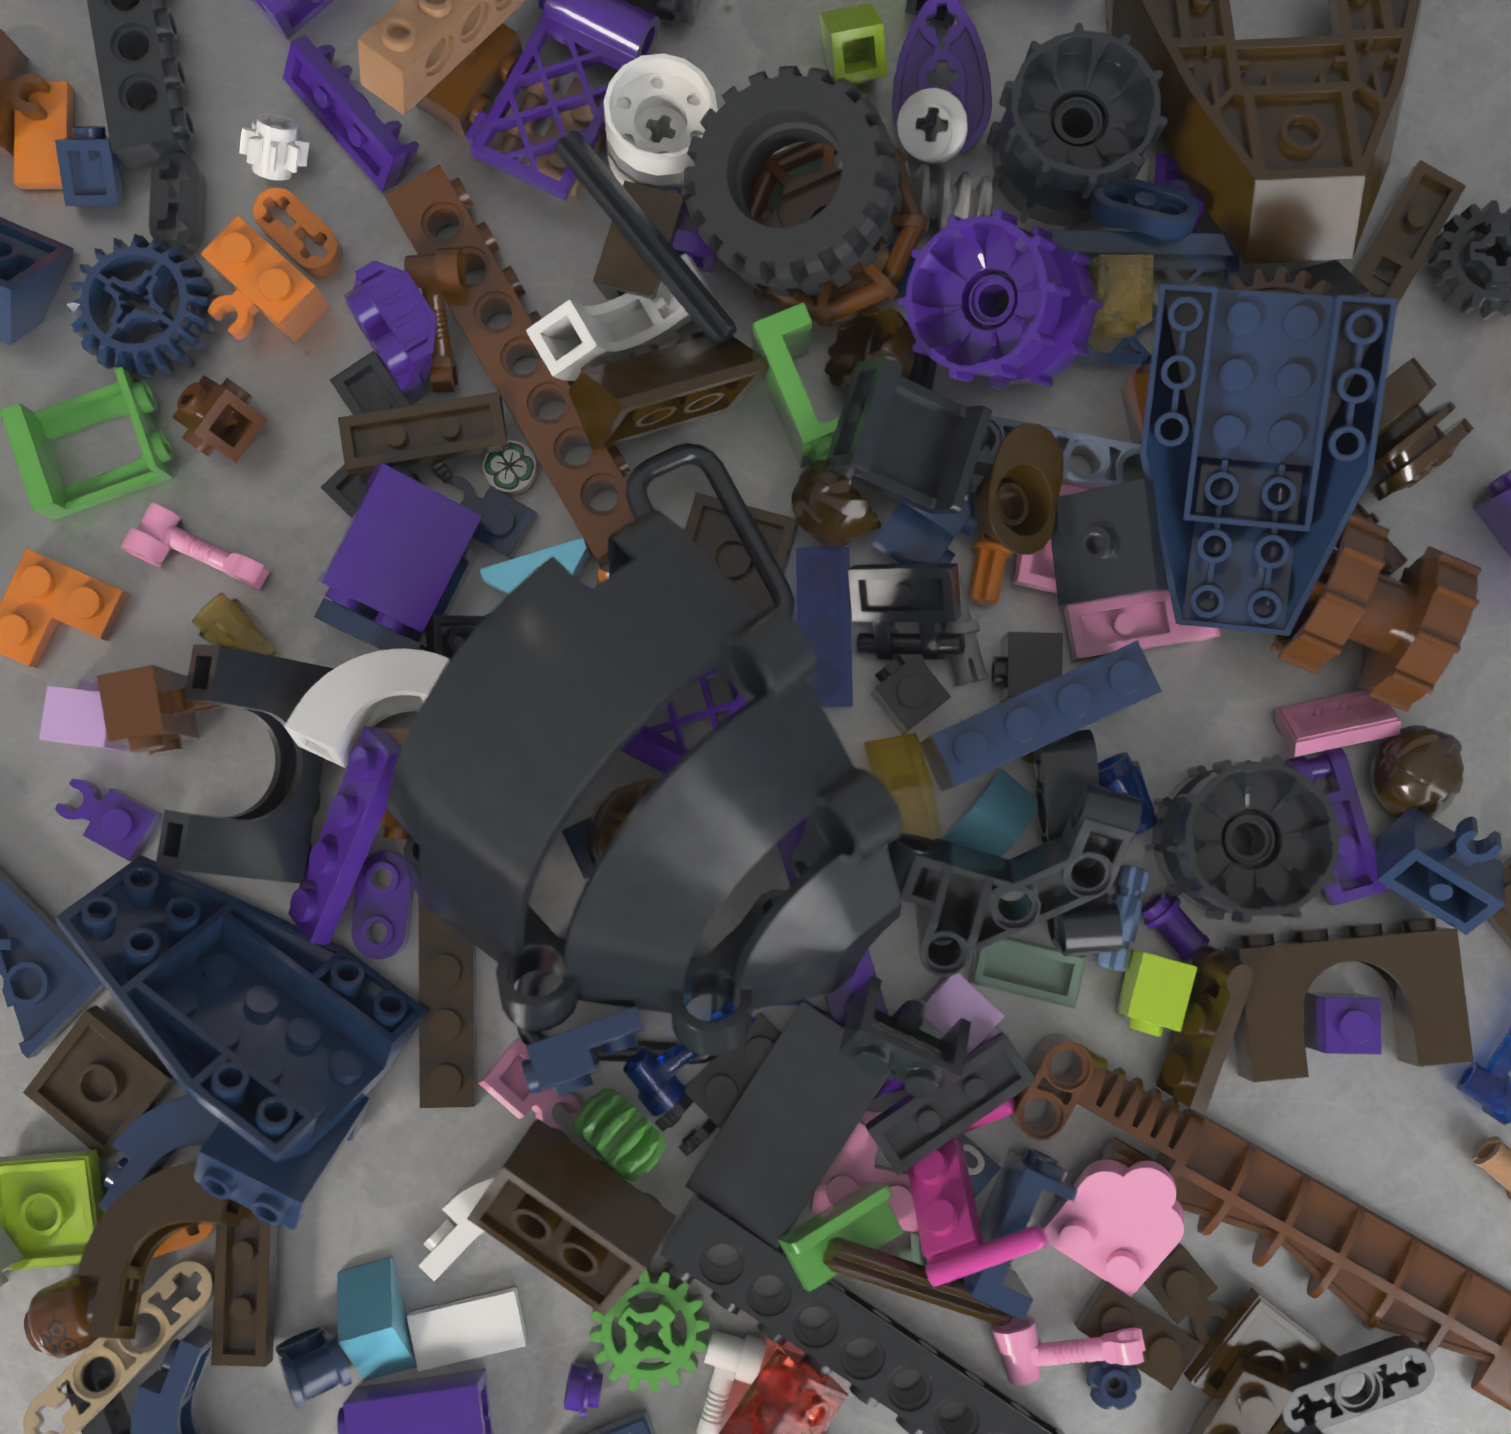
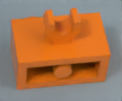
[200,215,330,343]

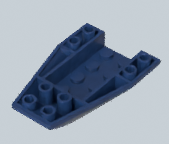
[56,855,428,1162]

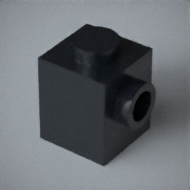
[991,632,1063,702]
[870,654,951,735]

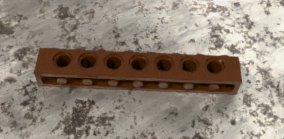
[384,164,635,568]

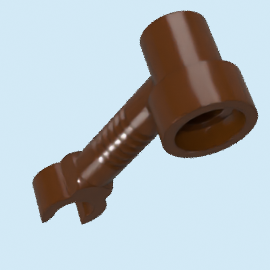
[404,247,467,393]

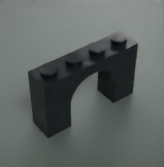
[155,644,335,884]

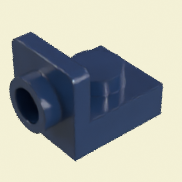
[55,126,124,206]

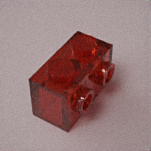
[719,1346,850,1434]

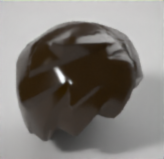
[824,306,916,390]
[791,460,881,548]
[1370,725,1464,819]

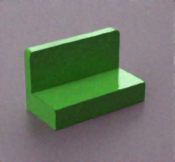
[778,1181,904,1292]

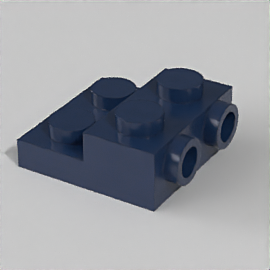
[521,1006,647,1097]

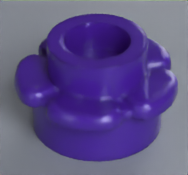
[563,1361,603,1418]

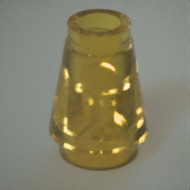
[192,592,275,655]

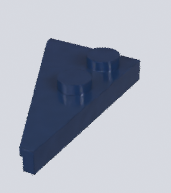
[0,869,105,1059]

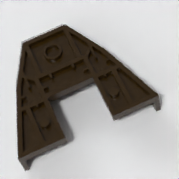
[1105,0,1422,264]

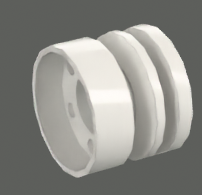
[604,53,718,196]

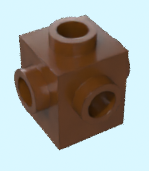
[172,375,268,463]

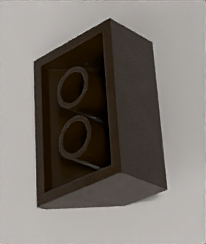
[569,331,769,450]
[467,1118,677,1316]

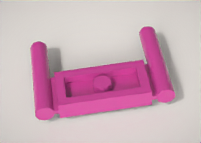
[907,1098,1047,1287]

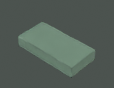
[968,937,1087,1009]

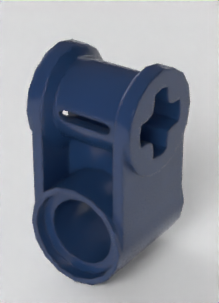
[275,1326,352,1409]

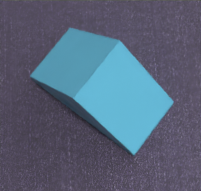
[480,538,591,596]
[940,768,1038,857]
[337,1256,417,1381]

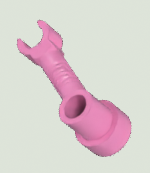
[121,503,270,590]
[991,1316,1146,1385]

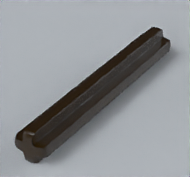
[823,1237,1012,1326]

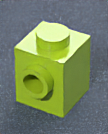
[820,3,888,85]
[1115,949,1197,1037]

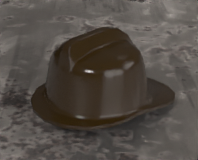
[973,423,1064,555]

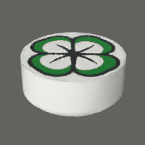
[483,440,538,496]

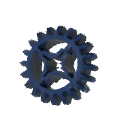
[67,234,216,380]

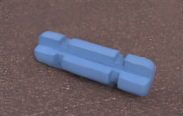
[1098,865,1150,972]

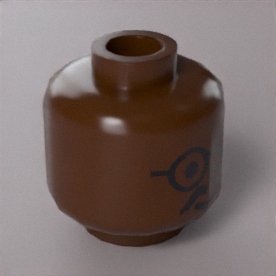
[24,1274,98,1359]

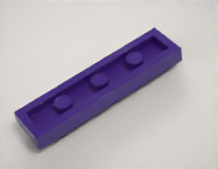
[288,726,401,945]

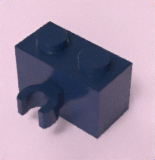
[1376,806,1506,935]

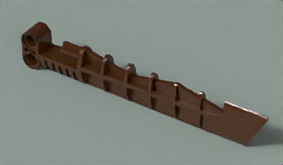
[1010,1034,1511,1411]

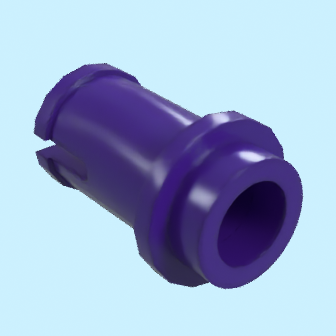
[1141,891,1210,961]

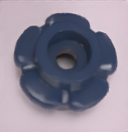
[1086,1361,1141,1410]

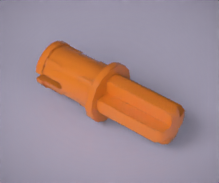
[968,528,1013,605]

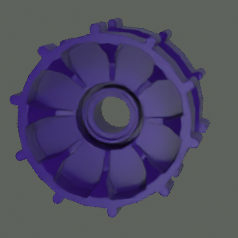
[898,209,1104,390]

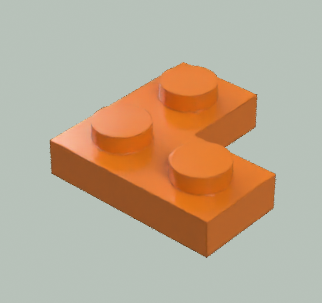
[0,548,130,668]

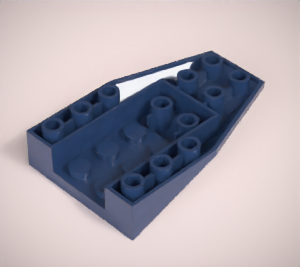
[1140,284,1398,636]

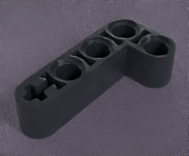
[1033,729,1123,956]

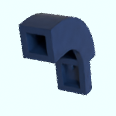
[98,1095,221,1211]
[131,1325,212,1434]

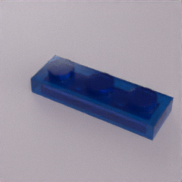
[796,547,853,708]

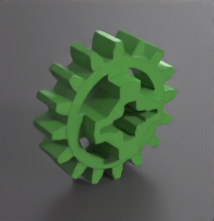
[589,1266,710,1393]

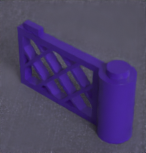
[465,0,660,201]

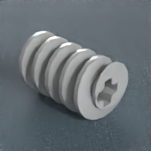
[897,88,968,165]
[897,160,994,234]

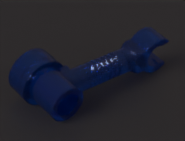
[623,1001,756,1116]
[1457,1025,1511,1125]

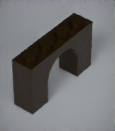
[1224,918,1474,1082]

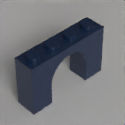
[919,640,1162,792]

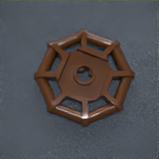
[749,141,929,327]

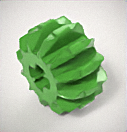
[572,1088,667,1181]

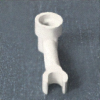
[696,1329,768,1434]

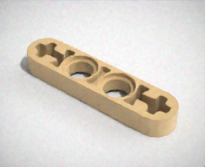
[23,1261,214,1434]

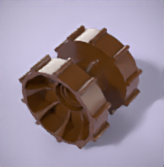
[1270,514,1482,712]

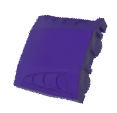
[343,260,437,405]

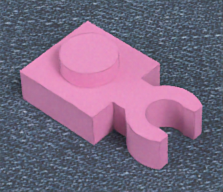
[478,1038,581,1131]

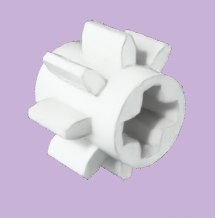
[239,113,310,181]

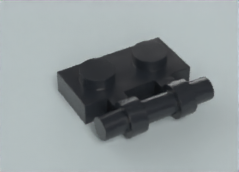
[848,563,965,660]

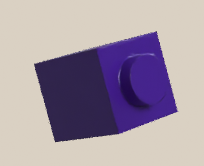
[1304,992,1381,1055]

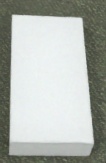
[407,1287,528,1372]

